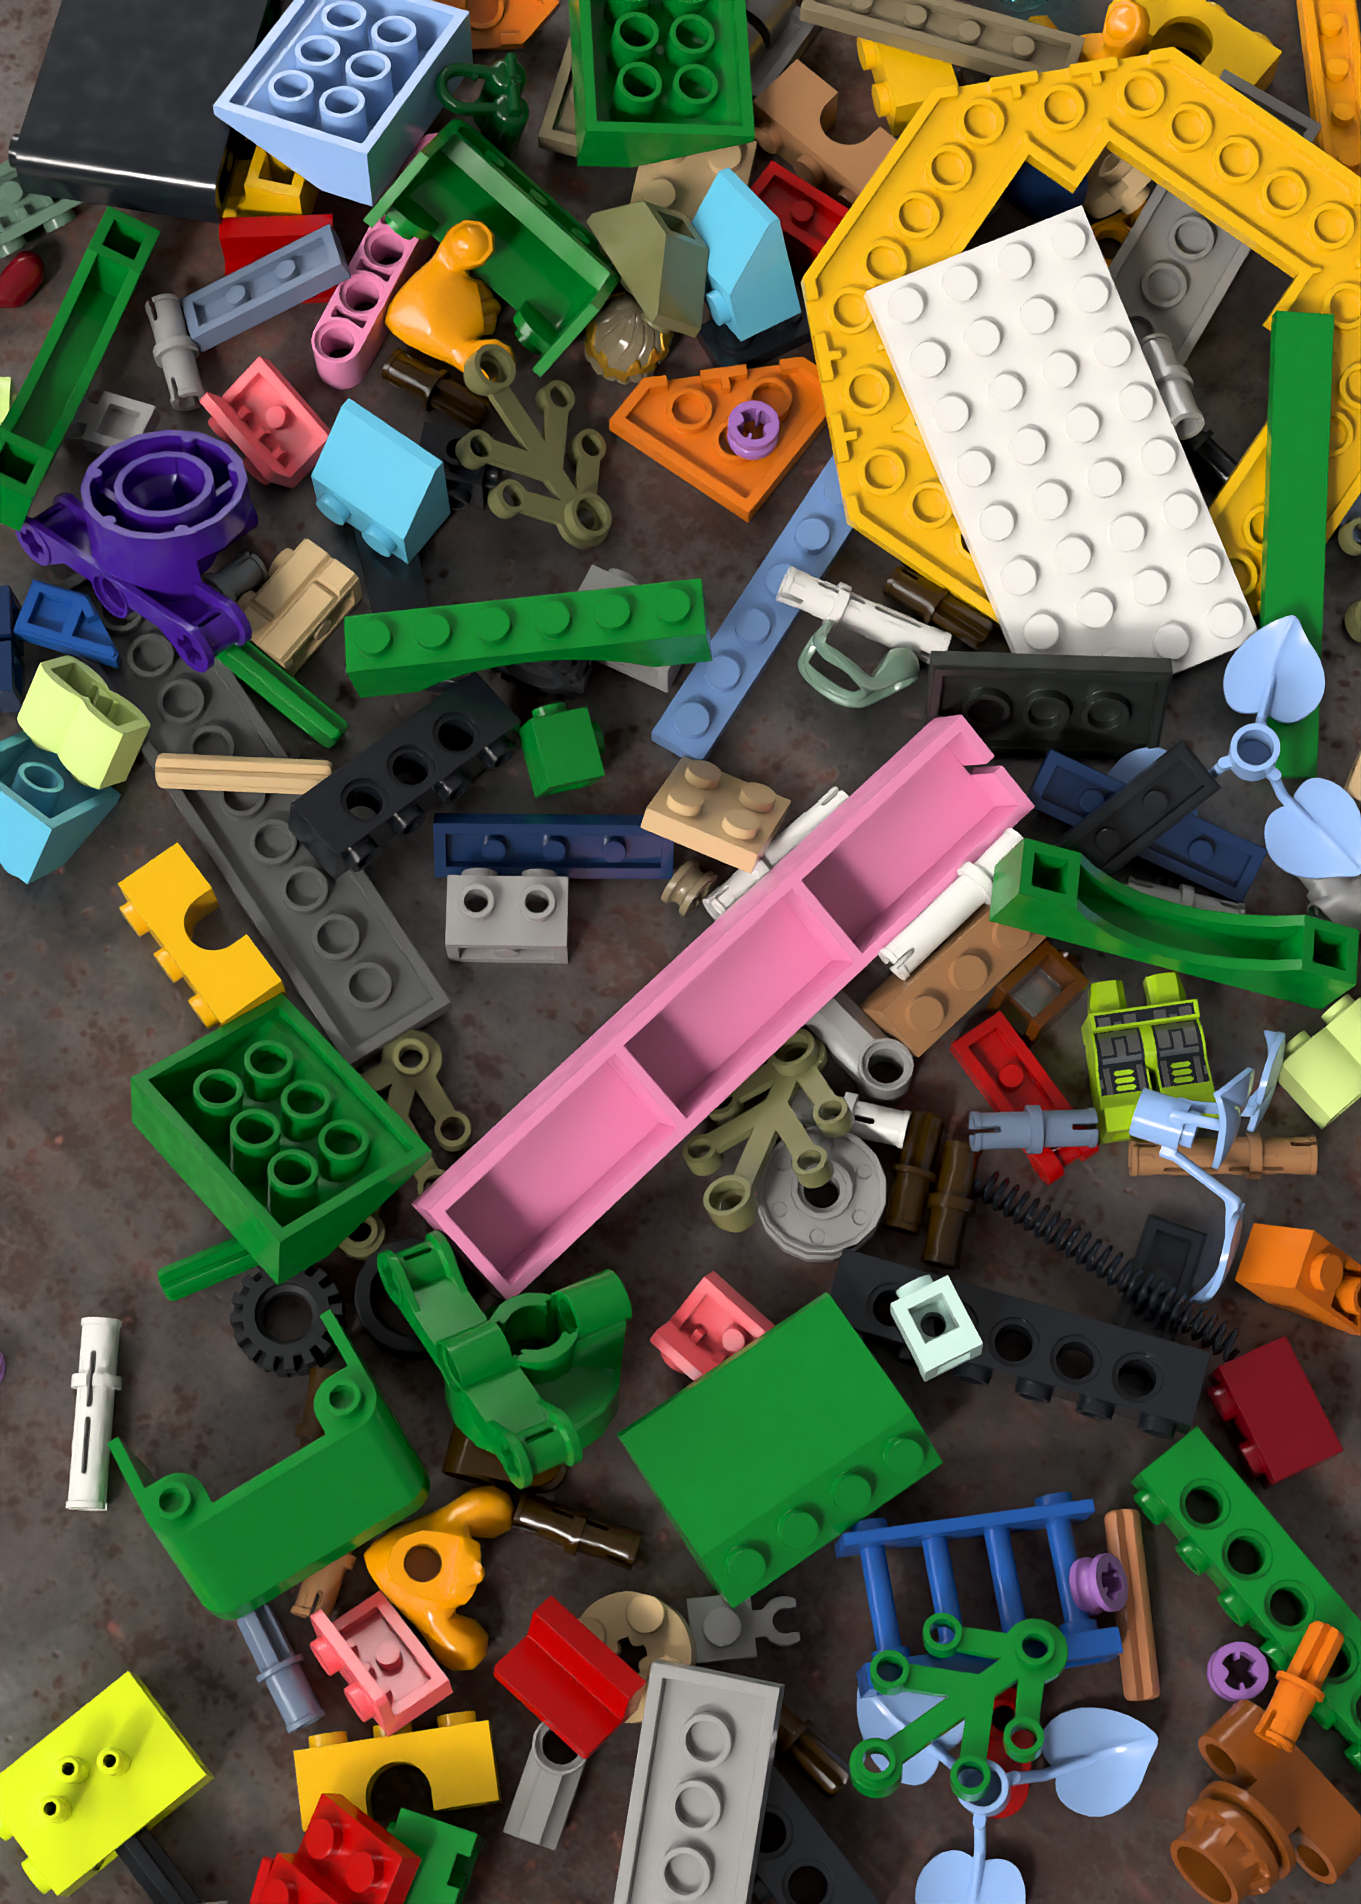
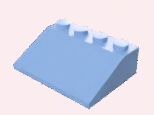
[213,0,473,207]

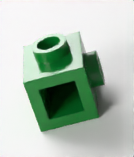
[518,702,605,799]

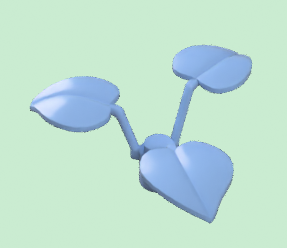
[1108,615,1361,879]
[1129,1030,1285,1305]
[857,1688,1158,1904]

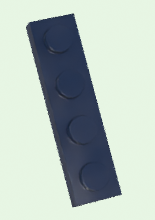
[1026,748,1267,903]
[433,813,674,879]

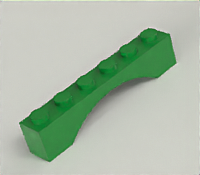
[0,205,161,532]
[344,578,712,698]
[989,838,1359,1010]

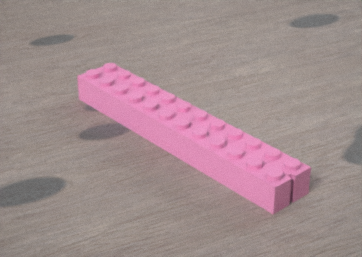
[411,715,1035,1301]

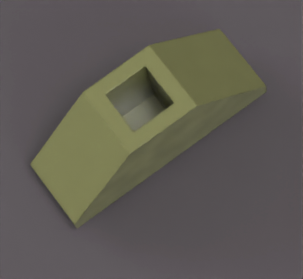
[586,201,709,338]

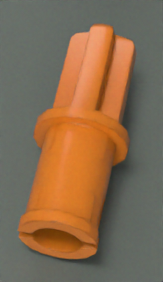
[1254,1621,1344,1753]

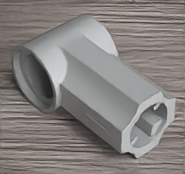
[802,990,914,1107]
[503,1722,590,1851]

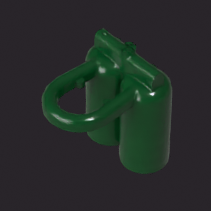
[434,52,530,160]

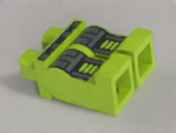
[1081,971,1219,1144]

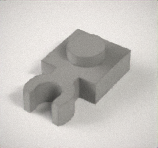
[65,391,161,454]
[686,1595,801,1665]

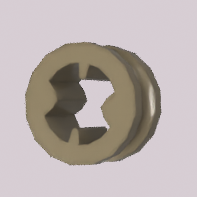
[661,857,717,918]

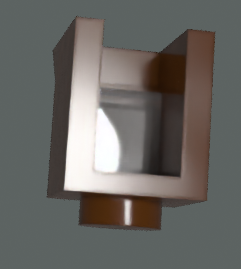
[985,940,1090,1049]

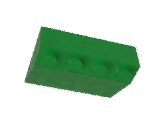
[568,0,755,168]
[131,993,432,1286]
[616,1292,943,1609]

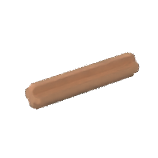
[1104,1509,1160,1701]

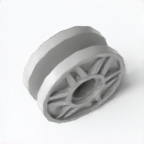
[758,1126,886,1263]

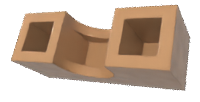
[753,59,897,209]
[858,903,1047,1057]

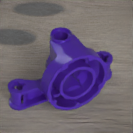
[15,429,258,673]

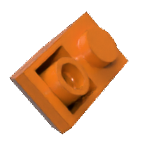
[1235,1223,1361,1336]

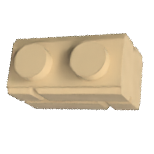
[236,539,363,677]

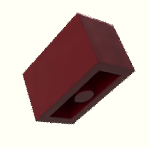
[1207,1335,1344,1490]

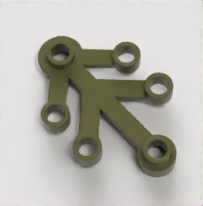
[455,344,612,549]
[682,1028,854,1233]
[339,1030,472,1262]

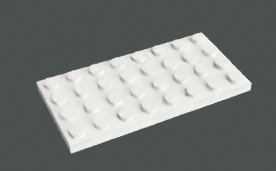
[864,205,1258,675]

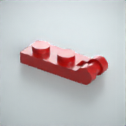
[949,1011,1099,1186]

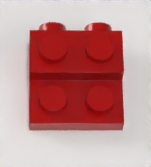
[256,1793,422,1904]

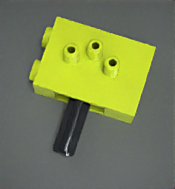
[0,1671,215,1904]

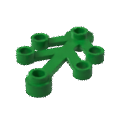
[849,1613,1068,1802]

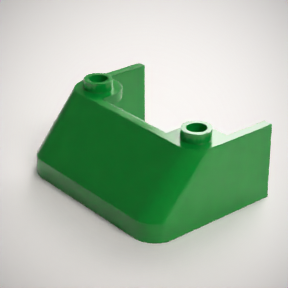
[363,119,621,377]
[107,1309,431,1620]

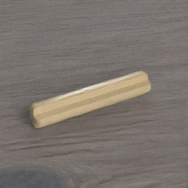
[155,753,334,795]

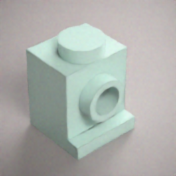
[890,1275,983,1382]

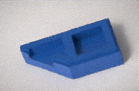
[13,579,122,669]

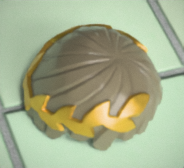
[584,292,674,385]

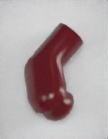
[0,251,45,309]

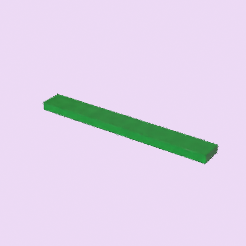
[1256,311,1334,780]

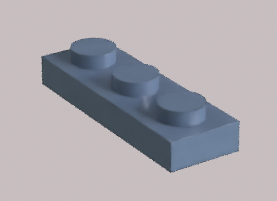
[181,224,351,352]

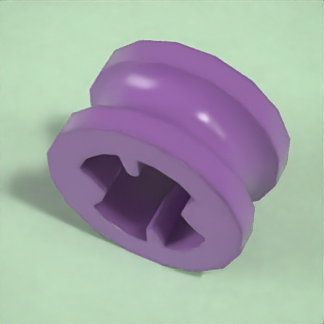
[727,400,780,460]
[1069,1553,1128,1616]
[1206,1641,1269,1702]

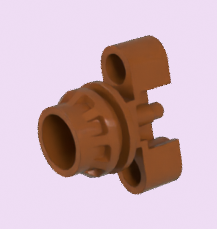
[1170,1699,1361,1904]

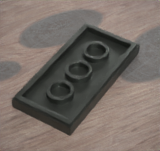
[923,651,1173,758]

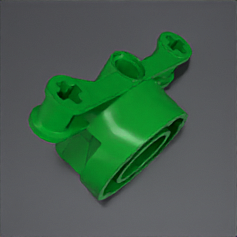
[377,1230,632,1489]

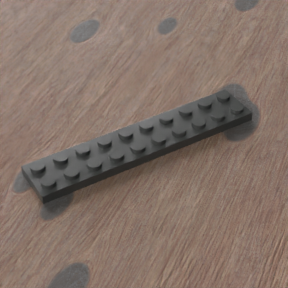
[56,573,452,1069]

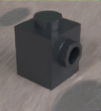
[419,422,502,511]

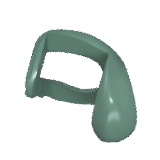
[798,621,920,708]

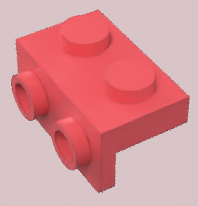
[199,356,331,489]
[650,1270,775,1381]
[310,1590,453,1737]

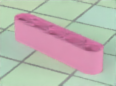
[311,133,438,390]

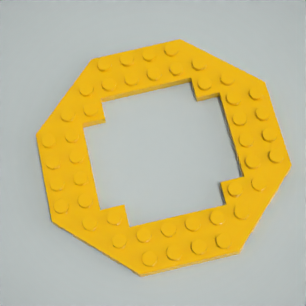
[801,47,1361,631]

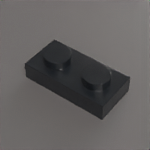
[697,281,812,369]

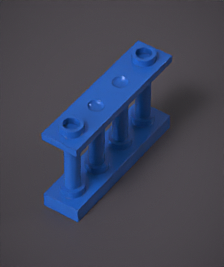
[834,1492,1123,1699]

